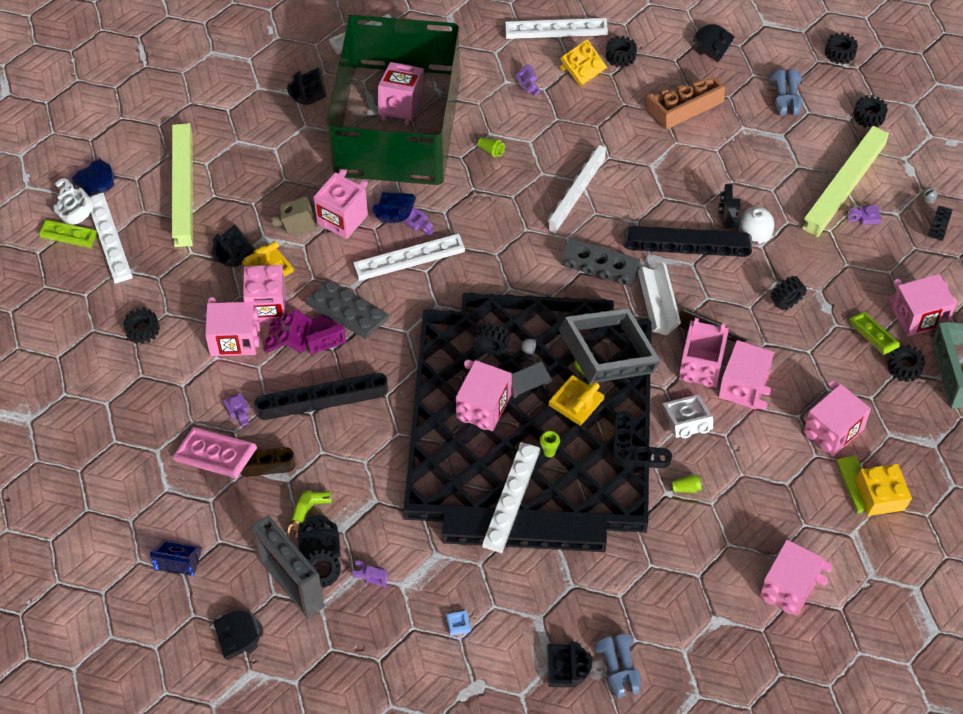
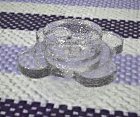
[589,658,610,681]

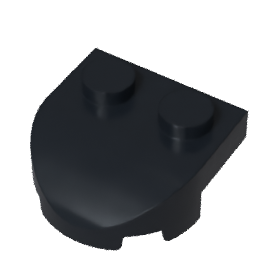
[693,24,735,62]
[287,68,327,105]
[718,184,740,228]
[211,224,256,267]
[297,515,341,558]
[213,611,263,660]
[547,641,592,688]

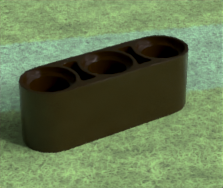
[240,447,296,477]

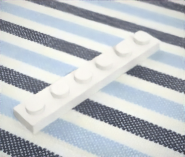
[505,18,608,39]
[548,145,606,233]
[89,193,133,283]
[353,234,465,281]
[483,442,540,553]

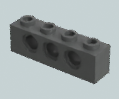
[562,238,640,287]

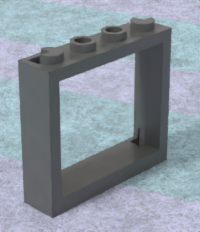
[559,308,661,384]
[251,515,325,619]

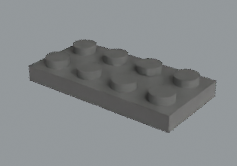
[306,280,389,339]

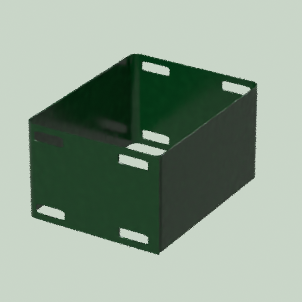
[327,14,460,185]

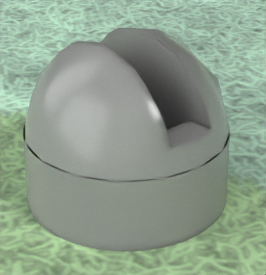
[922,187,937,203]
[521,339,536,355]

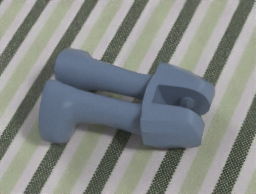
[769,69,802,116]
[594,634,641,699]

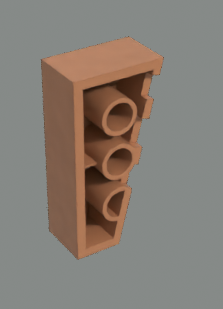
[647,77,725,130]

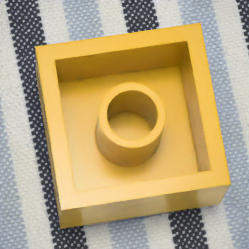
[855,464,912,516]

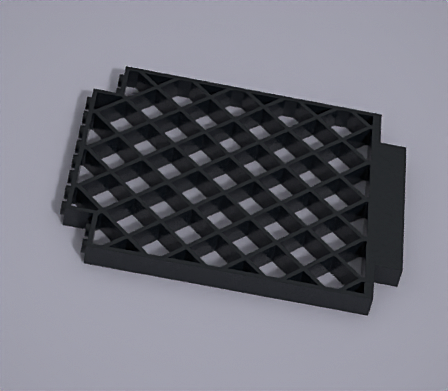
[404,293,651,552]

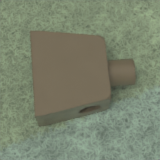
[272,196,317,234]

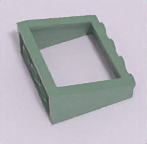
[931,322,963,409]

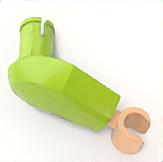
[287,490,331,538]

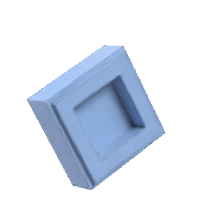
[446,610,471,636]

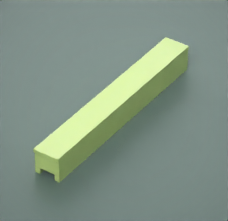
[172,123,193,247]
[802,126,889,238]

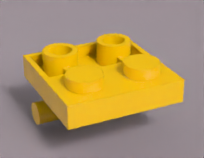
[559,40,607,86]
[242,241,294,277]
[549,375,604,426]

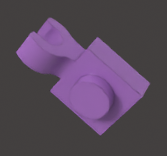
[516,64,540,96]
[847,205,881,225]
[401,206,434,236]
[223,393,249,427]
[352,561,388,587]

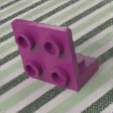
[264,309,312,353]
[306,315,346,355]

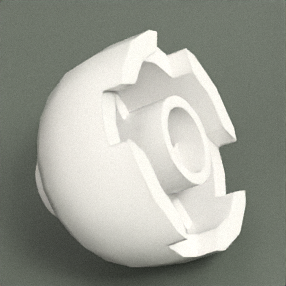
[738,207,774,243]

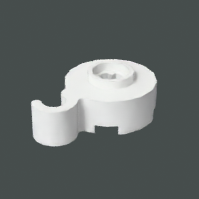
[54,178,93,225]

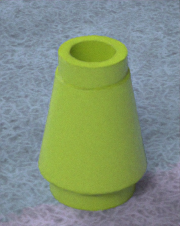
[478,137,505,157]
[540,431,560,457]
[672,474,702,493]

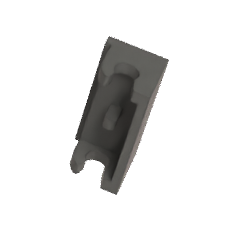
[511,361,552,398]

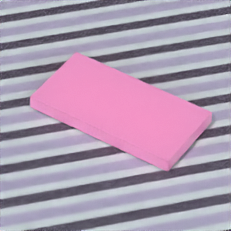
[173,427,257,478]

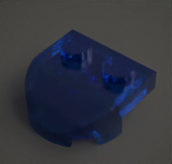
[71,159,116,196]
[373,192,416,223]

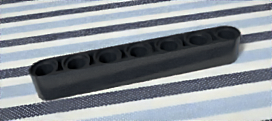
[624,226,752,257]
[255,373,388,420]

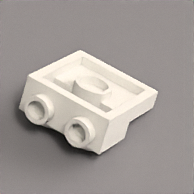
[662,394,713,438]

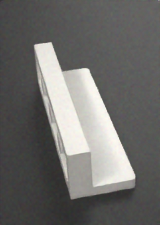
[637,262,681,336]

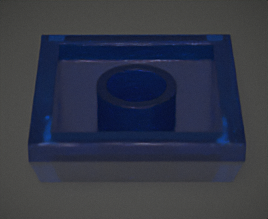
[150,540,202,576]

